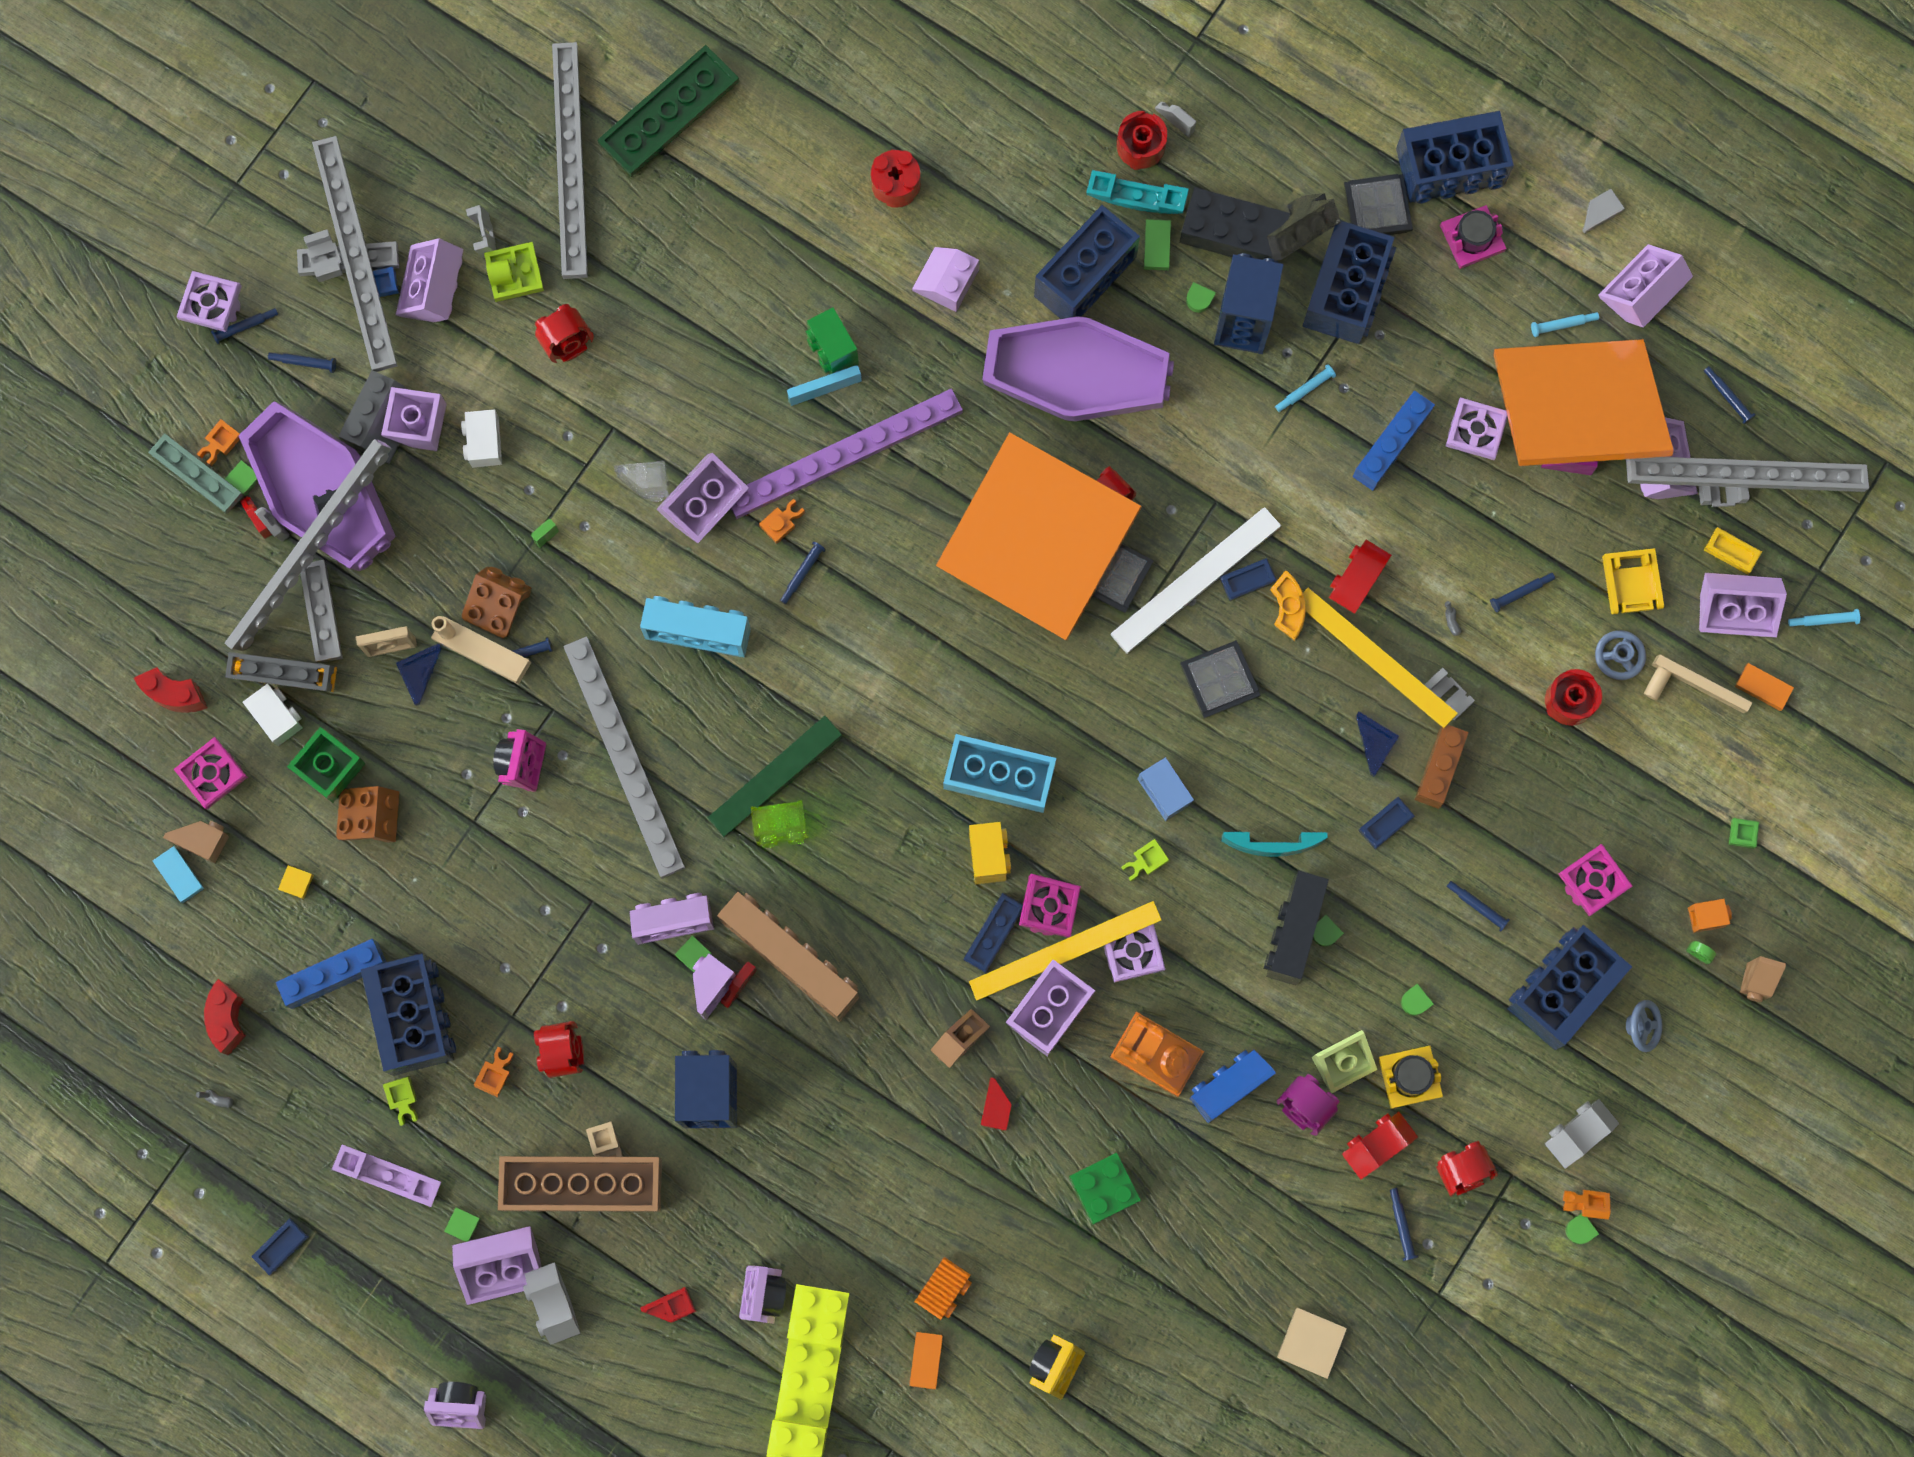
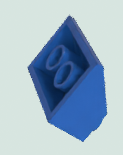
[1189,1050,1276,1123]

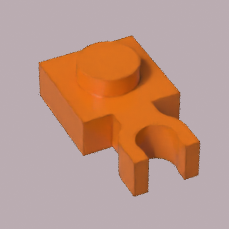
[197,419,240,467]
[759,499,805,544]
[474,1047,513,1097]
[1563,1190,1611,1220]

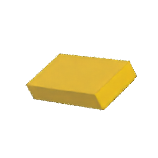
[1704,527,1762,575]

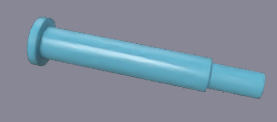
[1531,312,1599,337]
[1275,364,1336,412]
[1788,609,1860,626]

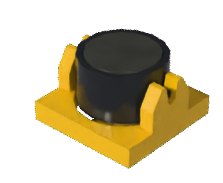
[1378,1046,1443,1109]
[1029,1335,1085,1400]

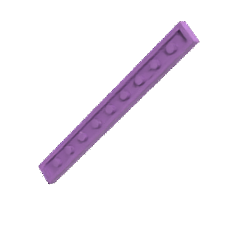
[731,388,963,519]

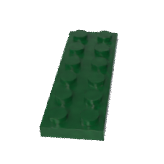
[597,45,740,177]

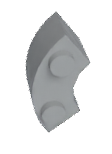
[1545,1099,1619,1169]
[523,1262,580,1345]

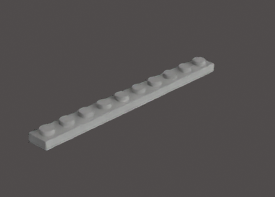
[552,42,588,279]
[312,136,398,372]
[225,439,392,651]
[1626,457,1869,492]
[563,636,685,879]

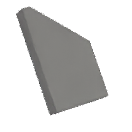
[1155,102,1196,137]
[1582,189,1625,234]
[254,507,289,541]

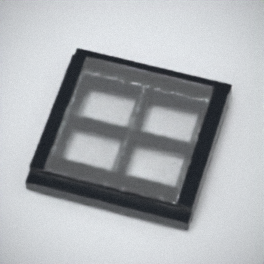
[1344,174,1413,235]
[1092,544,1154,613]
[1180,640,1261,719]

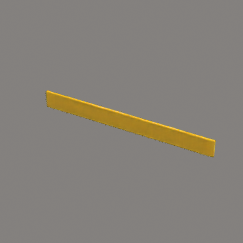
[1303,588,1458,728]
[969,901,1162,1001]

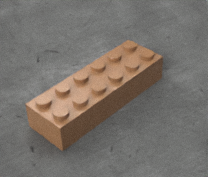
[717,892,859,1022]
[498,1156,662,1212]

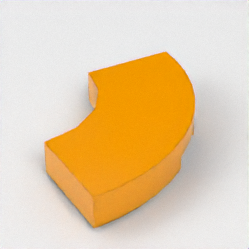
[1270,570,1306,641]

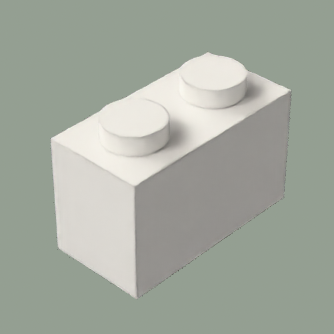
[461,409,502,468]
[243,683,302,746]

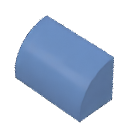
[1137,757,1194,821]

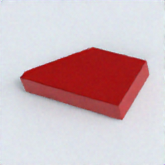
[240,496,272,539]
[721,962,757,1008]
[981,1077,1012,1131]
[640,1287,696,1323]

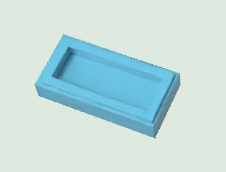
[153,846,204,903]

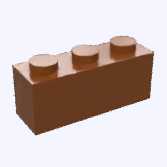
[1415,725,1469,809]

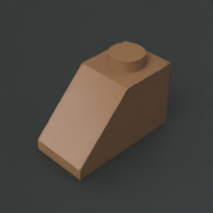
[163,821,229,864]
[1740,956,1786,1002]
[931,1009,990,1068]

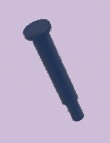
[211,308,278,345]
[268,352,337,373]
[1704,366,1756,425]
[780,541,826,604]
[1490,573,1555,612]
[512,637,553,658]
[1446,881,1510,932]
[1390,1188,1419,1261]

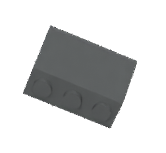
[338,370,409,465]

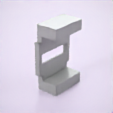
[466,205,496,258]
[304,230,343,282]
[1699,486,1749,507]
[1424,668,1475,721]

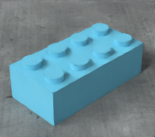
[640,596,751,658]
[943,734,1056,813]

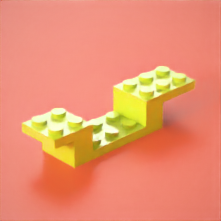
[766,1284,850,1457]

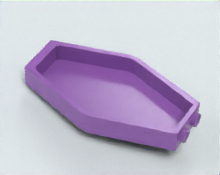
[982,317,1174,421]
[239,401,396,571]

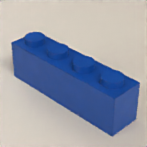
[1353,390,1435,491]
[276,939,387,1009]

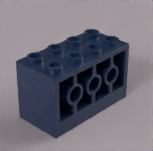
[1396,111,1514,204]
[1034,205,1140,319]
[1302,219,1396,344]
[1214,253,1283,354]
[1507,925,1632,1050]
[361,953,457,1076]
[675,1050,737,1129]

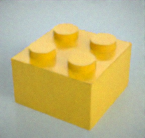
[969,822,1011,885]

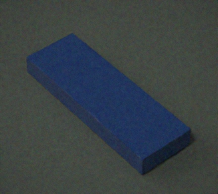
[963,893,1023,973]

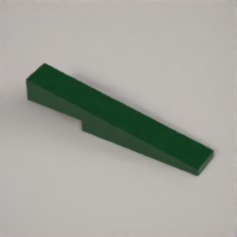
[707,715,842,838]

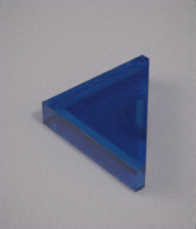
[396,643,442,706]
[1356,711,1399,777]

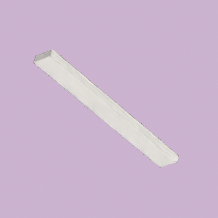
[1111,507,1281,654]

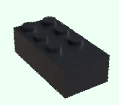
[1179,187,1290,261]
[1263,871,1329,986]

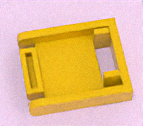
[1602,548,1664,614]

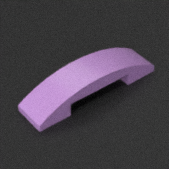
[332,1145,441,1207]

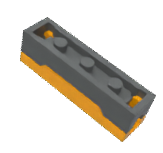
[225,652,337,692]

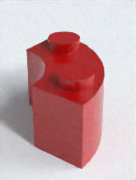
[1329,539,1392,614]
[134,667,208,713]
[204,979,246,1055]
[1342,1112,1418,1180]

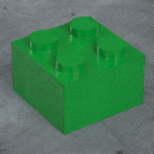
[805,307,859,374]
[287,727,366,803]
[1068,1153,1141,1225]

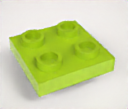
[484,242,544,302]

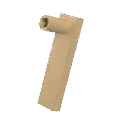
[431,616,531,685]
[1643,655,1752,713]

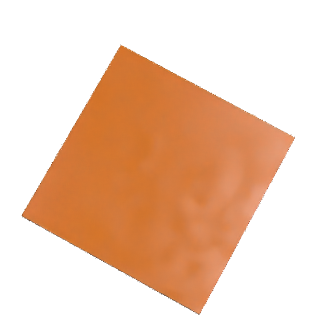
[1494,339,1674,466]
[936,432,1142,640]

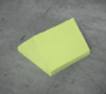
[1312,1030,1377,1093]

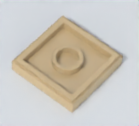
[356,626,417,657]
[1277,1308,1347,1379]

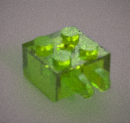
[751,800,809,848]

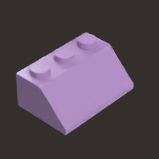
[396,239,463,322]
[1599,244,1693,327]
[1640,417,1697,499]
[657,453,749,543]
[1699,573,1787,637]
[630,893,714,945]
[1006,960,1095,1057]
[452,1226,541,1305]

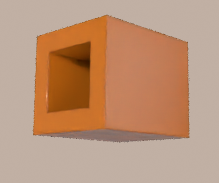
[1688,899,1732,933]

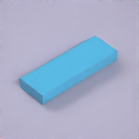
[787,366,862,406]

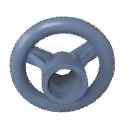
[1595,630,1646,680]
[1626,1000,1662,1052]

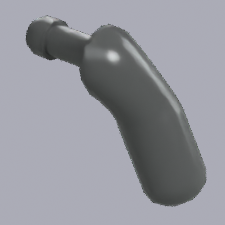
[1445,601,1462,636]
[196,1090,233,1108]

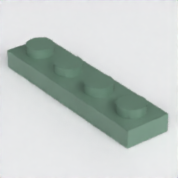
[148,433,243,514]

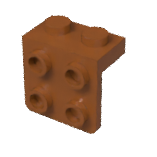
[462,566,532,638]
[336,786,399,843]

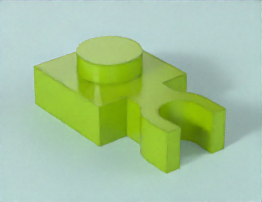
[1121,839,1170,882]
[383,1076,418,1126]

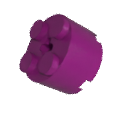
[1277,1074,1339,1136]

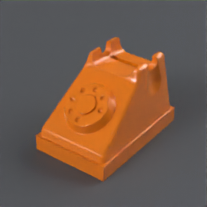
[1110,1012,1204,1097]

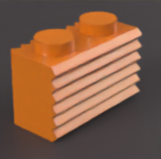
[914,1257,972,1320]

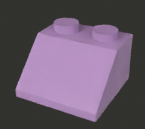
[912,247,979,312]
[381,387,446,451]
[693,954,736,1020]

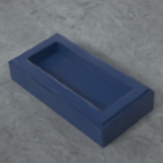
[1220,558,1277,601]
[1358,797,1415,849]
[251,1218,310,1276]

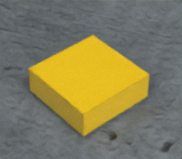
[278,866,314,899]

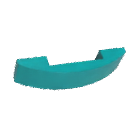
[1086,170,1189,214]
[1222,832,1328,857]

